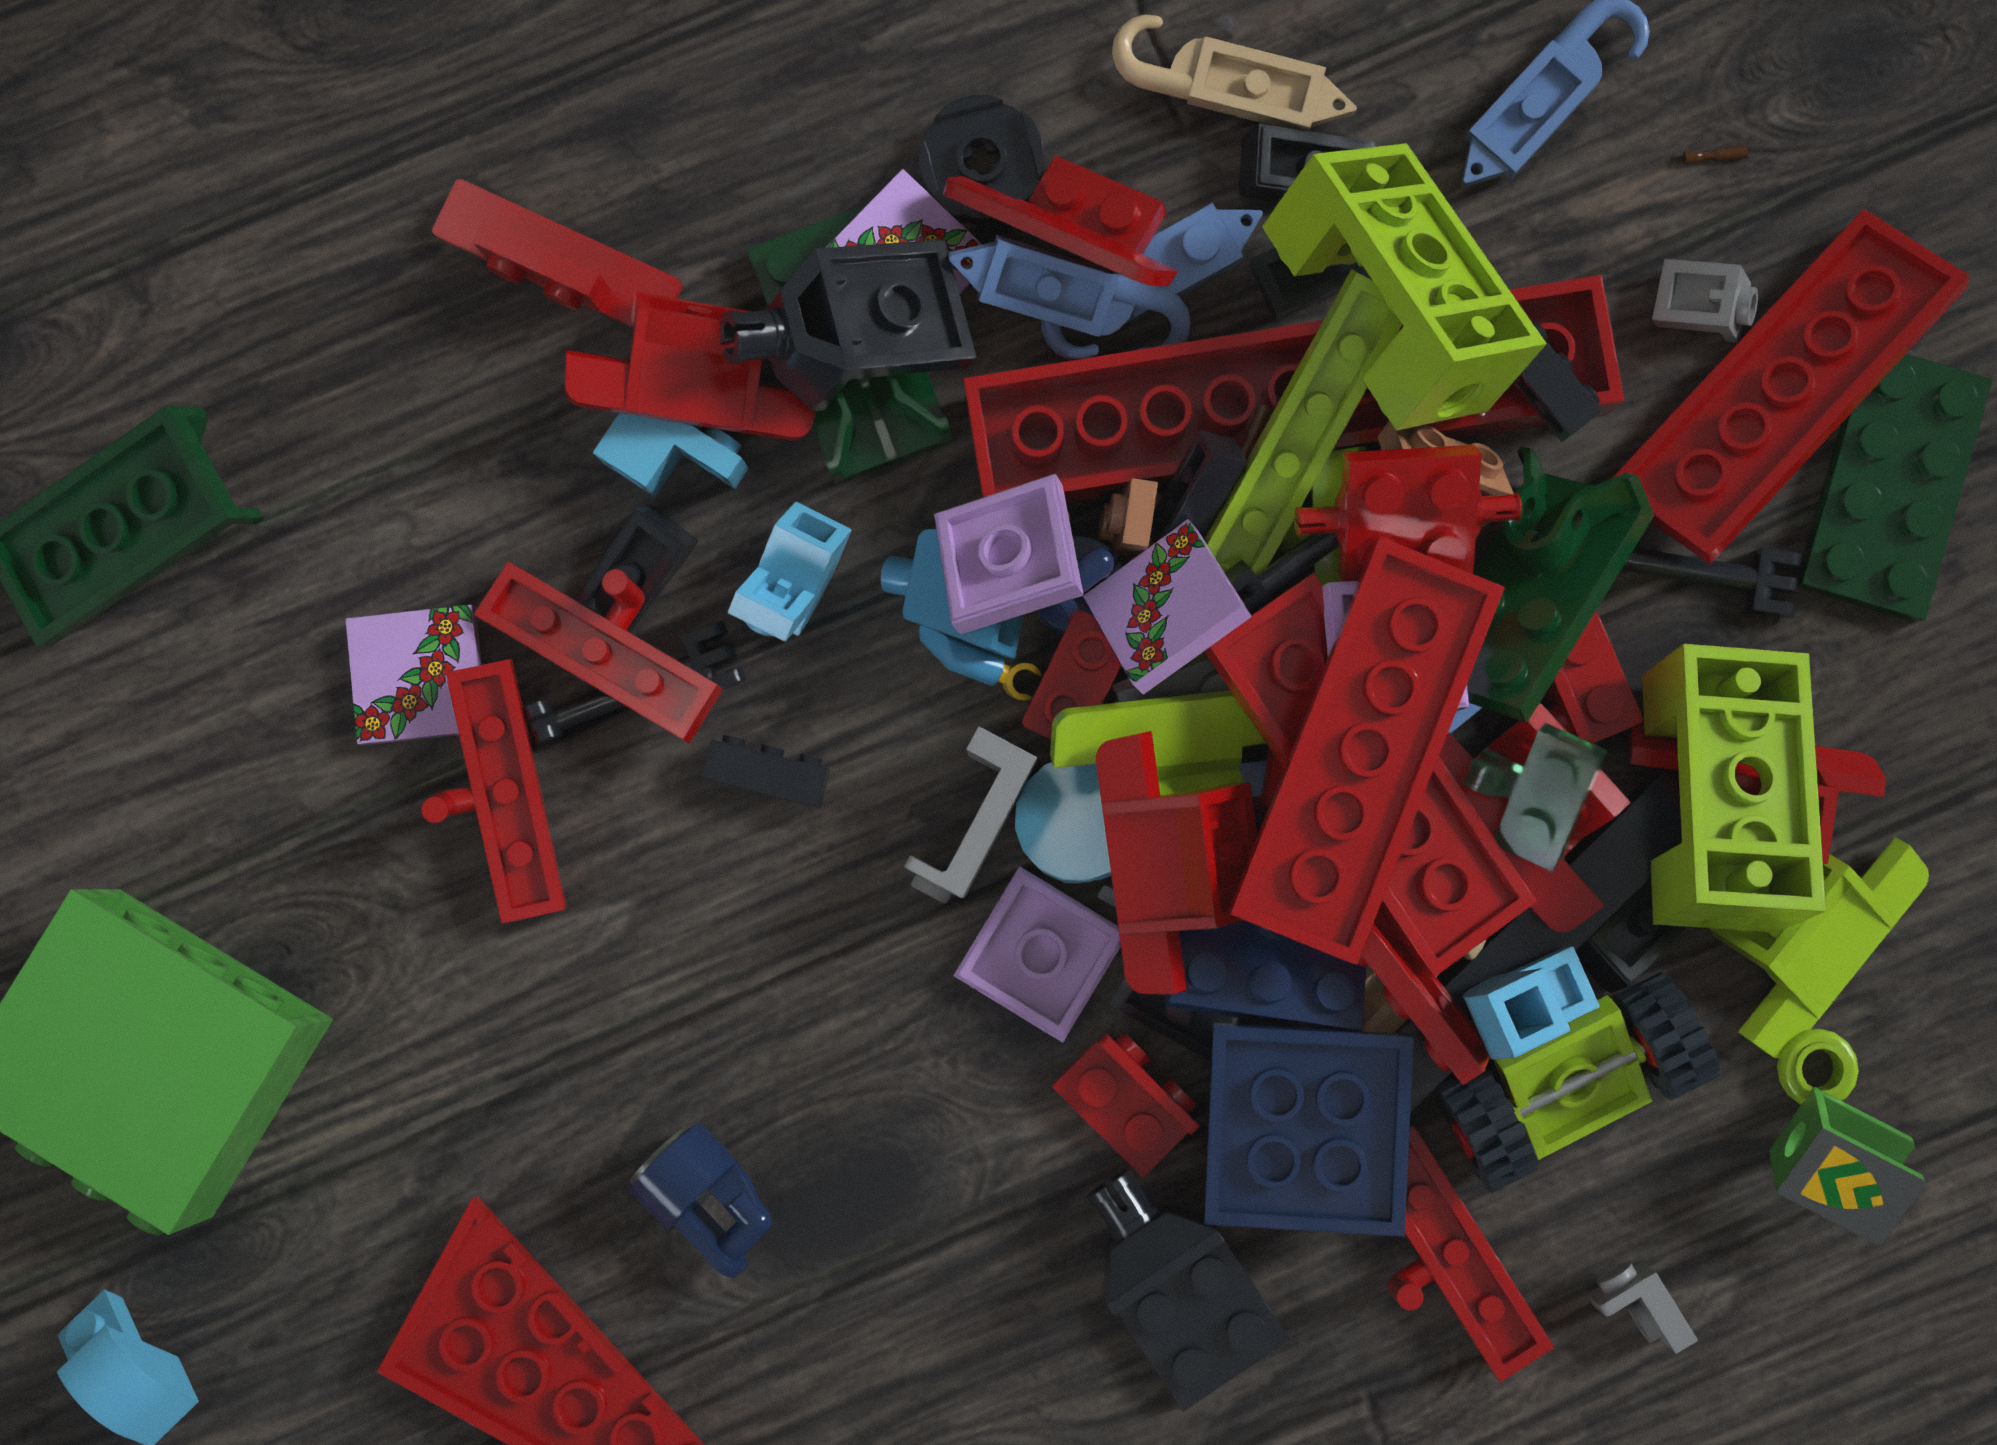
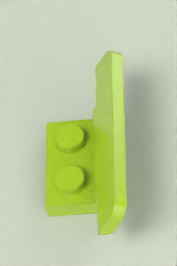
[1050,690,1267,820]
[1709,837,1929,1059]

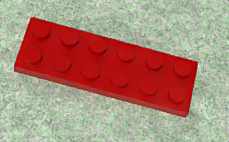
[1612,209,1970,565]
[1227,537,1505,965]
[1204,573,1537,977]

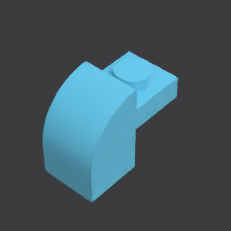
[593,413,749,497]
[728,502,852,642]
[1463,946,1600,1059]
[57,1289,199,1445]

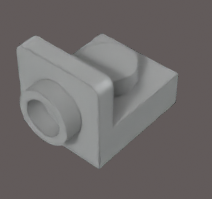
[1652,259,1758,343]
[1587,1261,1698,1354]

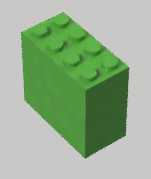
[0,889,333,1236]

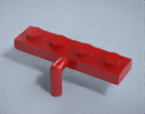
[474,561,723,744]
[421,659,567,924]
[1358,909,1489,1085]
[1387,1123,1555,1383]

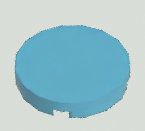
[1015,762,1111,884]

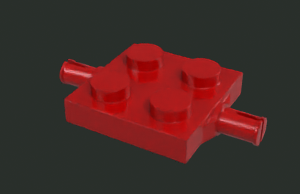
[1294,445,1522,582]

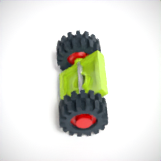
[1434,972,1720,1193]

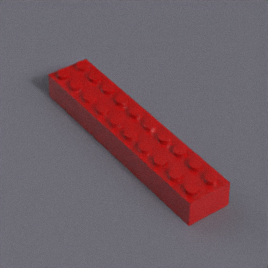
[964,275,1625,504]

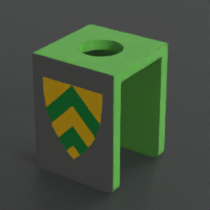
[1769,1087,1925,1245]

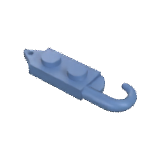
[1461,0,1650,187]
[1041,203,1263,360]
[948,234,1191,350]

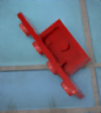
[432,179,683,328]

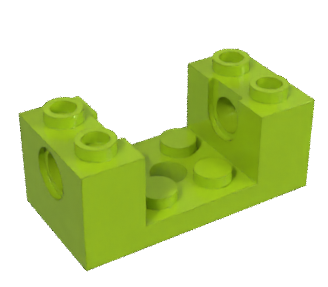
[1262,143,1547,431]
[1642,644,1826,932]

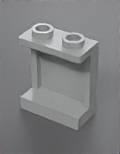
[904,726,1037,904]

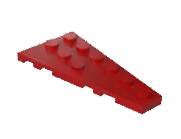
[377,1196,705,1445]

